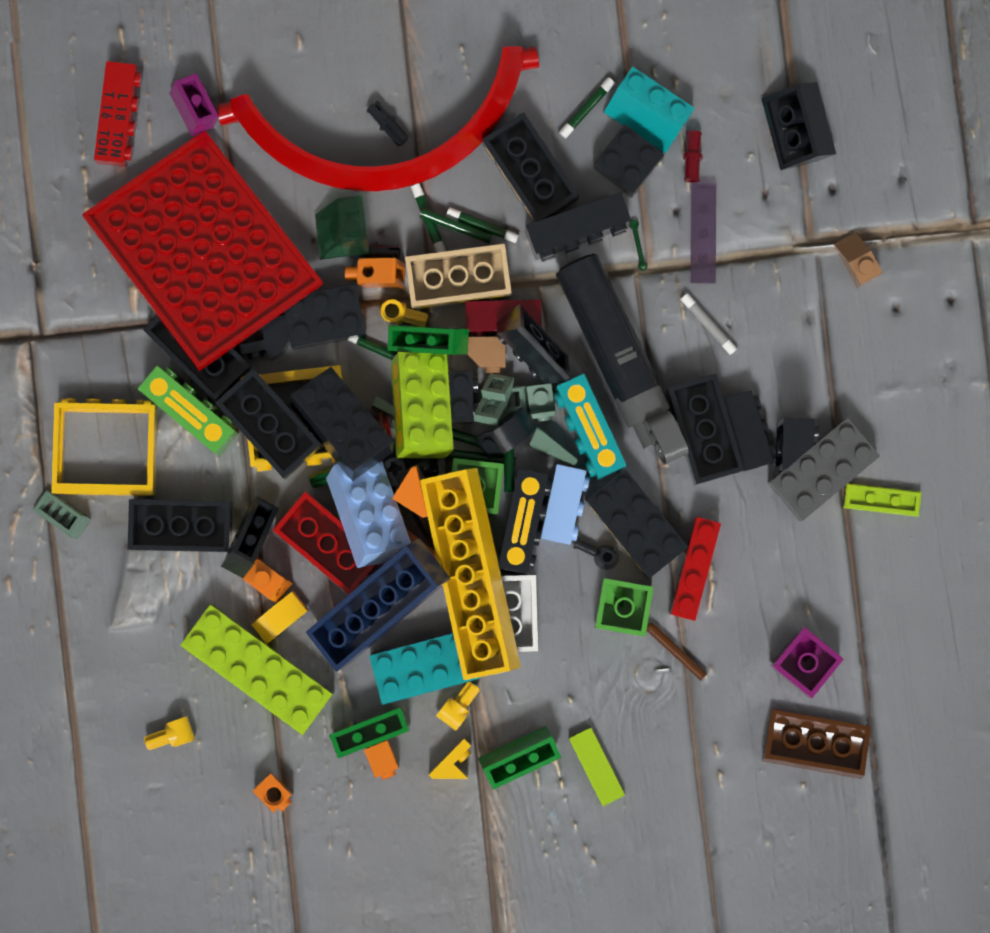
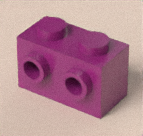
[169,73,219,137]

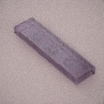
[690,183,716,284]

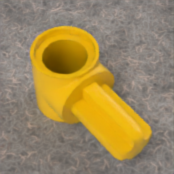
[379,299,428,327]
[436,681,480,731]
[144,716,196,750]

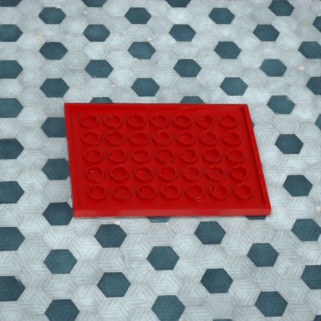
[82,130,323,371]

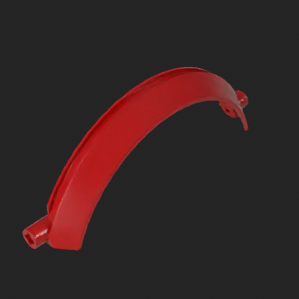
[217,46,540,192]

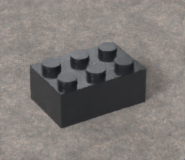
[284,284,367,350]

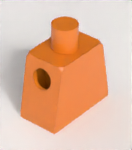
[345,258,406,289]
[242,557,293,603]

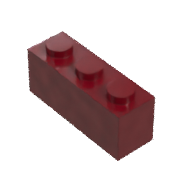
[465,299,542,337]

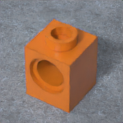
[364,740,399,780]
[252,772,293,813]

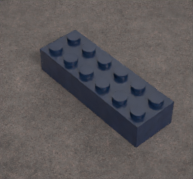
[306,538,451,672]

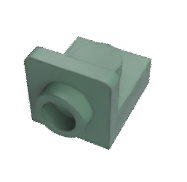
[526,382,556,421]

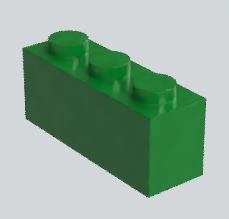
[387,325,469,355]
[329,707,410,759]
[478,726,562,790]

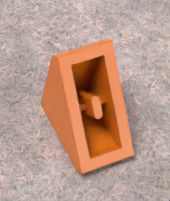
[392,465,428,518]

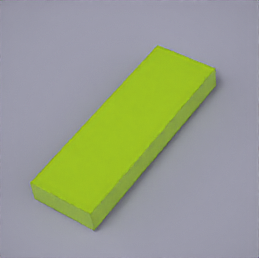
[843,483,922,517]
[569,727,625,806]

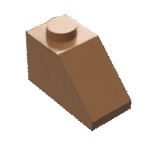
[833,232,883,288]
[466,337,506,374]

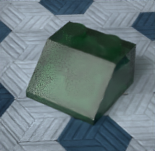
[315,195,370,260]

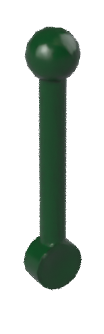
[629,220,648,271]

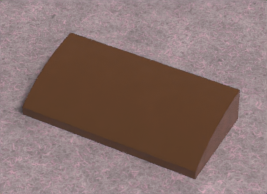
[762,709,871,779]

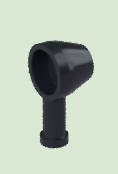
[573,537,619,570]

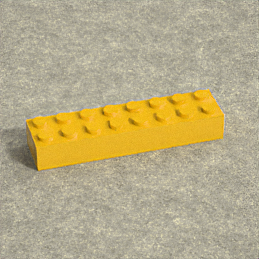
[420,468,521,680]

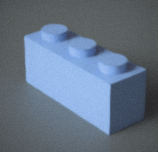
[541,464,590,545]

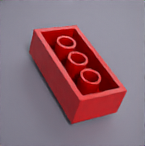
[273,492,378,595]

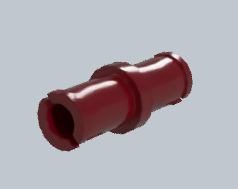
[683,130,703,183]

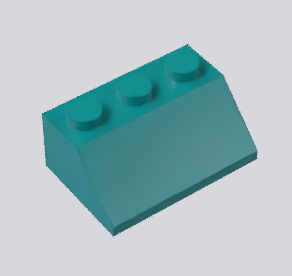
[603,66,695,154]

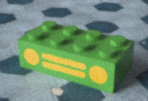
[138,366,239,456]

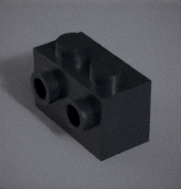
[448,371,478,424]

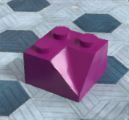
[770,627,844,698]

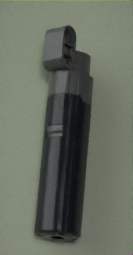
[555,253,689,464]

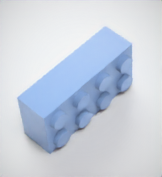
[326,461,411,568]

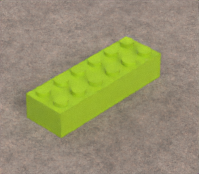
[180,604,334,735]

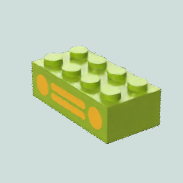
[391,352,453,459]

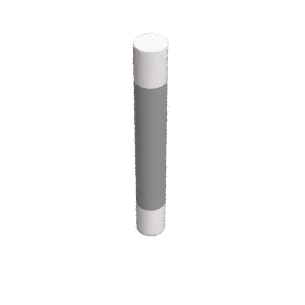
[680,293,737,355]

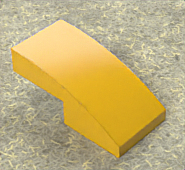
[251,591,309,644]

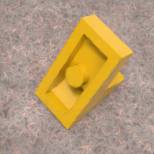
[429,738,471,779]

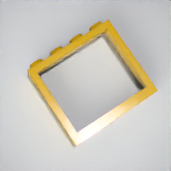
[240,365,343,472]
[52,398,158,496]

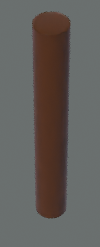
[646,622,707,681]

